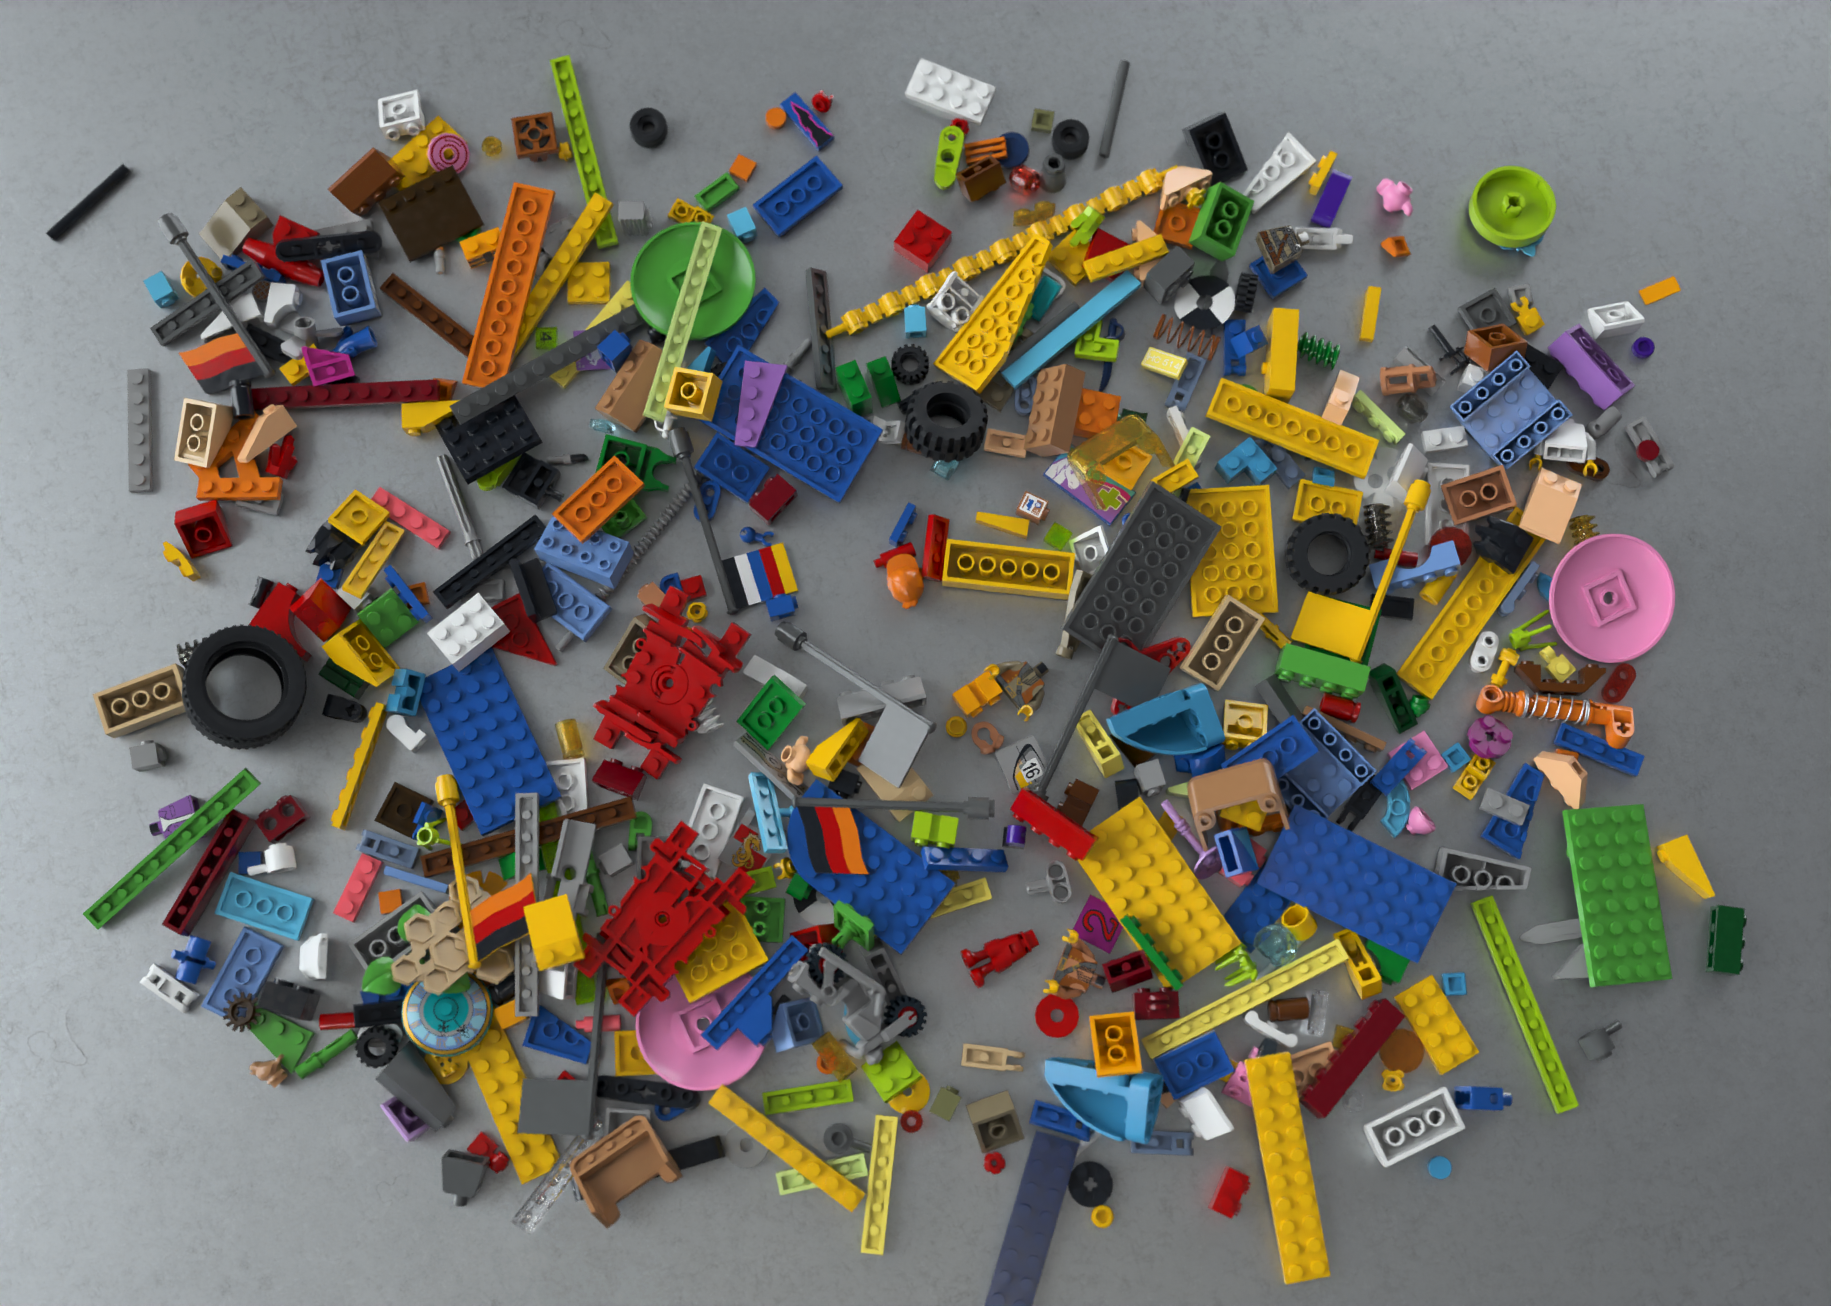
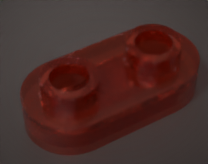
[1601,663,1636,704]

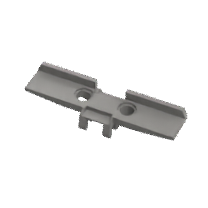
[532,819,596,973]

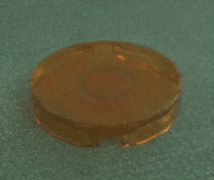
[1379,1029,1424,1073]

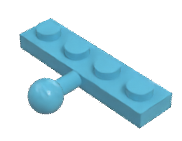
[748,772,794,853]

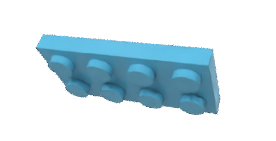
[214,872,314,941]

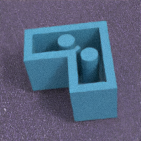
[1214,437,1278,486]

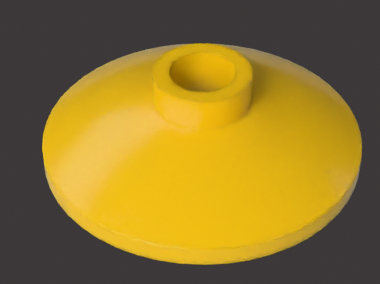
[888,1072,930,1114]

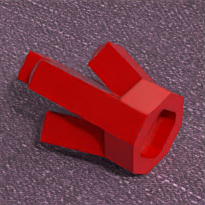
[265,435,298,479]

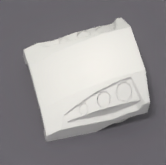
[927,271,984,332]
[299,933,328,981]

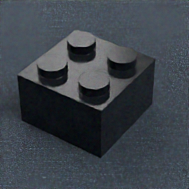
[257,978,320,1021]

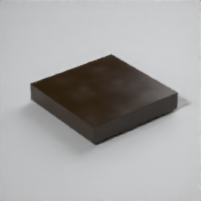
[374,782,434,840]

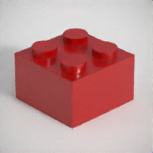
[894,209,952,273]

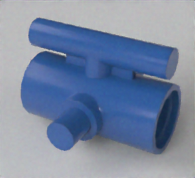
[171,935,216,984]

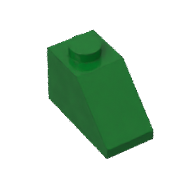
[866,356,901,408]

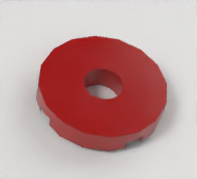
[1035,994,1079,1038]

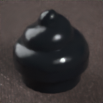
[647,326,667,344]

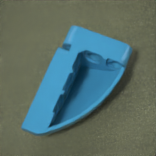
[1106,683,1225,755]
[1044,1057,1163,1144]

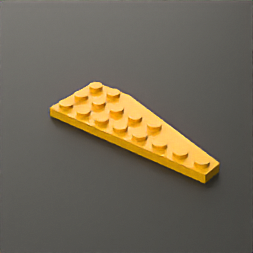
[933,234,1053,394]

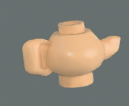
[781,736,811,786]

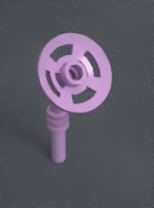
[1161,800,1223,879]

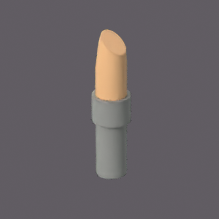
[434,246,445,275]

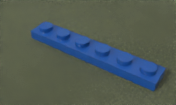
[701,935,809,1051]

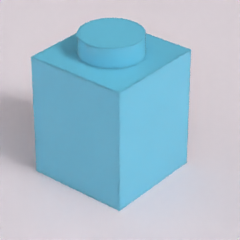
[727,207,757,243]
[143,271,180,308]
[904,305,927,339]

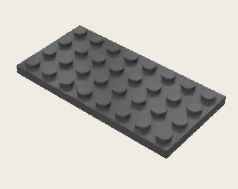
[1060,481,1221,654]

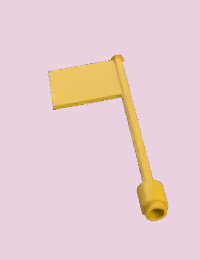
[1290,479,1431,664]

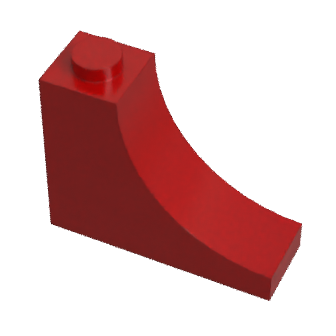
[249,582,312,662]

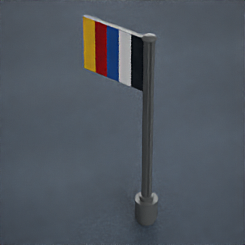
[668,427,798,615]

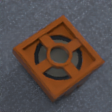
[511,112,559,163]

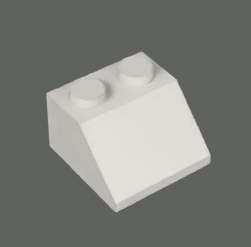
[1384,443,1428,501]
[1177,1087,1234,1141]

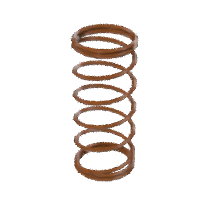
[1153,313,1221,362]

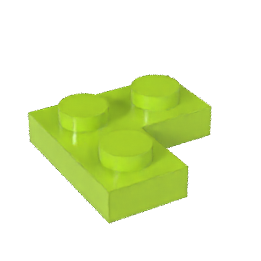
[1074,320,1120,362]

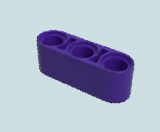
[1310,169,1352,228]

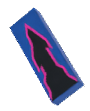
[780,92,834,151]

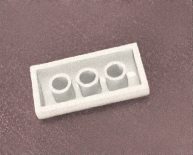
[1363,1086,1466,1167]

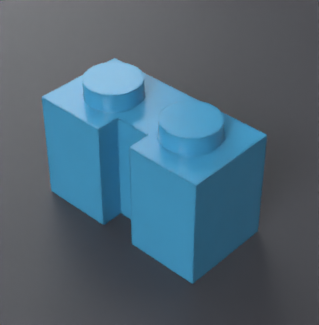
[385,669,426,716]

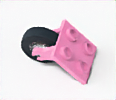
[1221,1038,1277,1107]

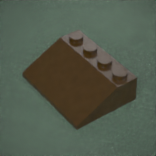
[378,165,484,262]

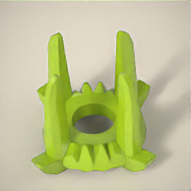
[1215,943,1258,987]

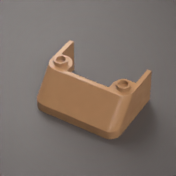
[1187,759,1290,852]

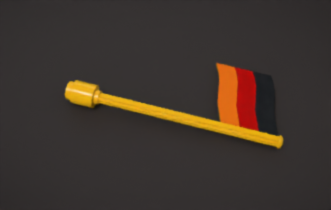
[435,774,537,969]

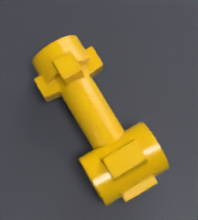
[1490,647,1520,689]

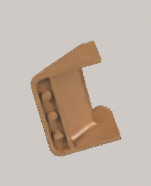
[570,1115,683,1228]

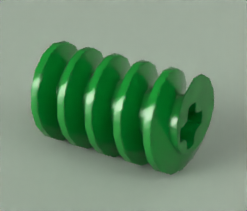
[1297,331,1340,370]

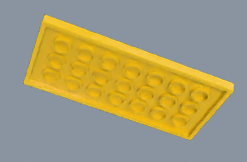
[1078,796,1242,989]

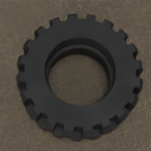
[904,381,988,463]
[1285,513,1371,596]

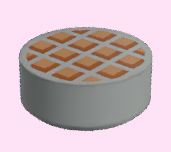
[252,280,270,303]

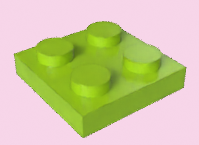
[861,1041,922,1103]

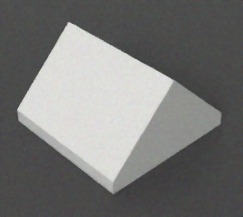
[1587,301,1645,340]
[1069,525,1109,575]

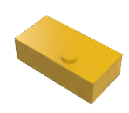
[1261,308,1299,403]

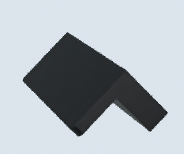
[509,558,557,624]

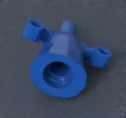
[330,325,378,358]

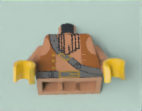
[1043,929,1106,999]

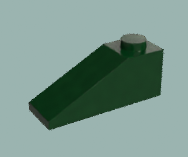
[1368,663,1418,734]

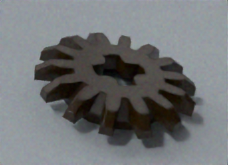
[223,992,261,1032]

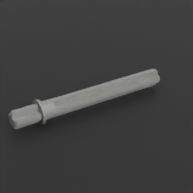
[437,454,483,560]

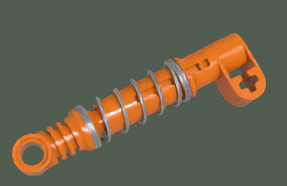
[1476,685,1634,749]

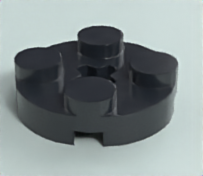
[1068,1161,1113,1208]

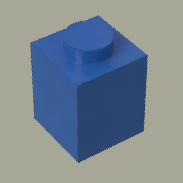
[1230,325,1268,358]

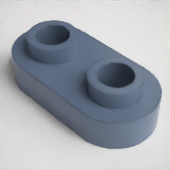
[1014,376,1037,416]

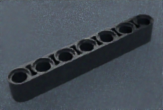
[570,1135,725,1202]

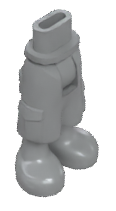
[534,214,578,280]

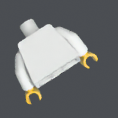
[1529,418,1598,477]

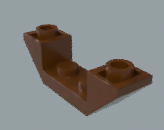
[1514,661,1606,696]

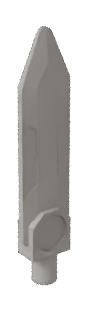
[1519,918,1582,945]

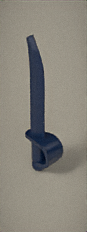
[1099,318,1125,392]

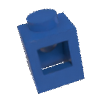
[765,593,798,622]

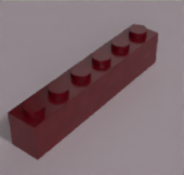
[161,809,256,937]
[1299,998,1405,1119]

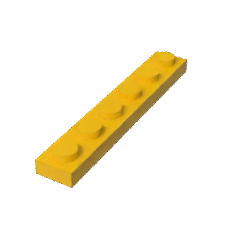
[331,702,388,831]

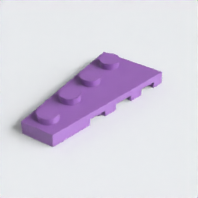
[734,361,788,448]

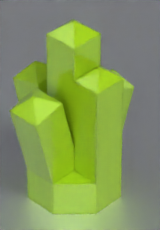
[1070,205,1105,246]

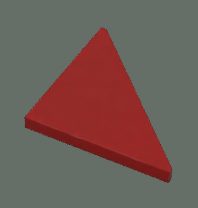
[491,593,558,666]

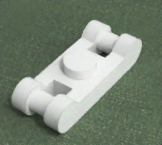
[140,963,199,1014]
[1242,1011,1298,1048]

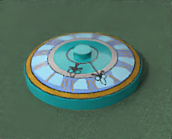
[402,972,493,1057]

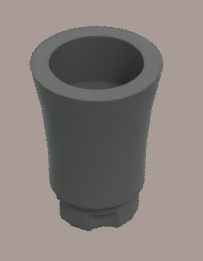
[1038,153,1066,193]

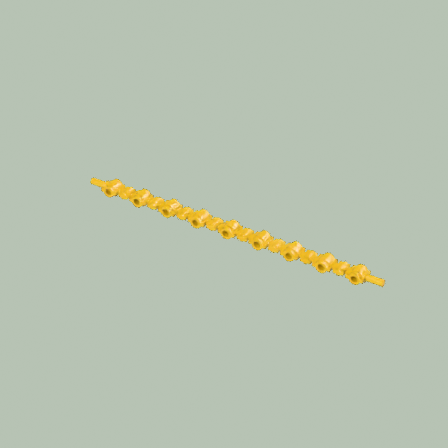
[825,165,1178,339]

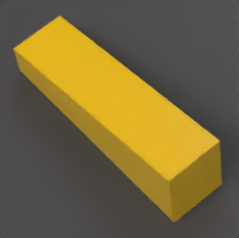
[1359,286,1382,342]
[975,511,1030,539]

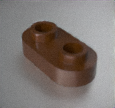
[1566,457,1610,482]

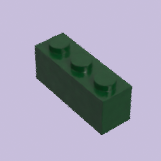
[1706,905,1747,976]

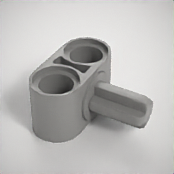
[1026,861,1072,904]

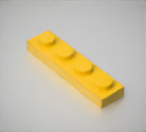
[1083,234,1169,283]
[342,521,405,600]

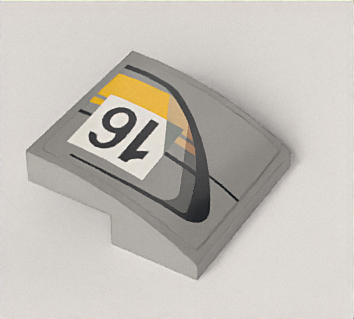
[994,735,1053,794]

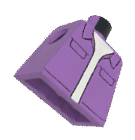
[149,795,207,839]

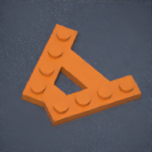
[187,411,283,501]

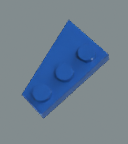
[522,1004,591,1065]

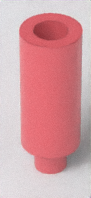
[576,1015,621,1033]

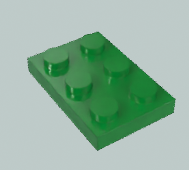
[736,675,806,750]

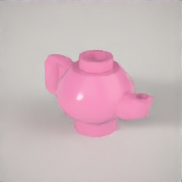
[1376,178,1413,216]

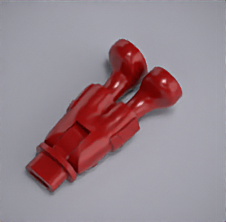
[960,929,1039,988]

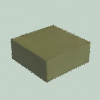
[1031,108,1055,134]

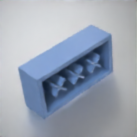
[534,516,634,589]

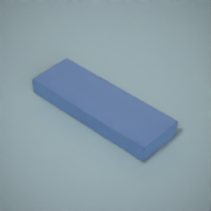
[383,866,449,894]

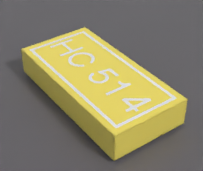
[1141,347,1188,380]

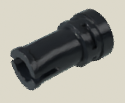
[248,576,274,609]

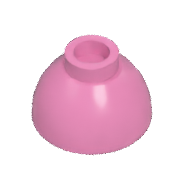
[1406,806,1436,836]

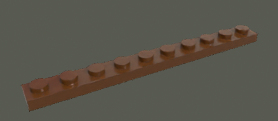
[420,796,637,878]

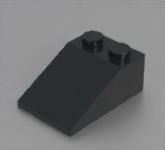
[1182,112,1248,187]

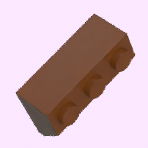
[328,147,405,217]

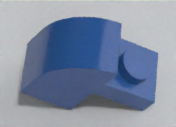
[1174,744,1226,778]

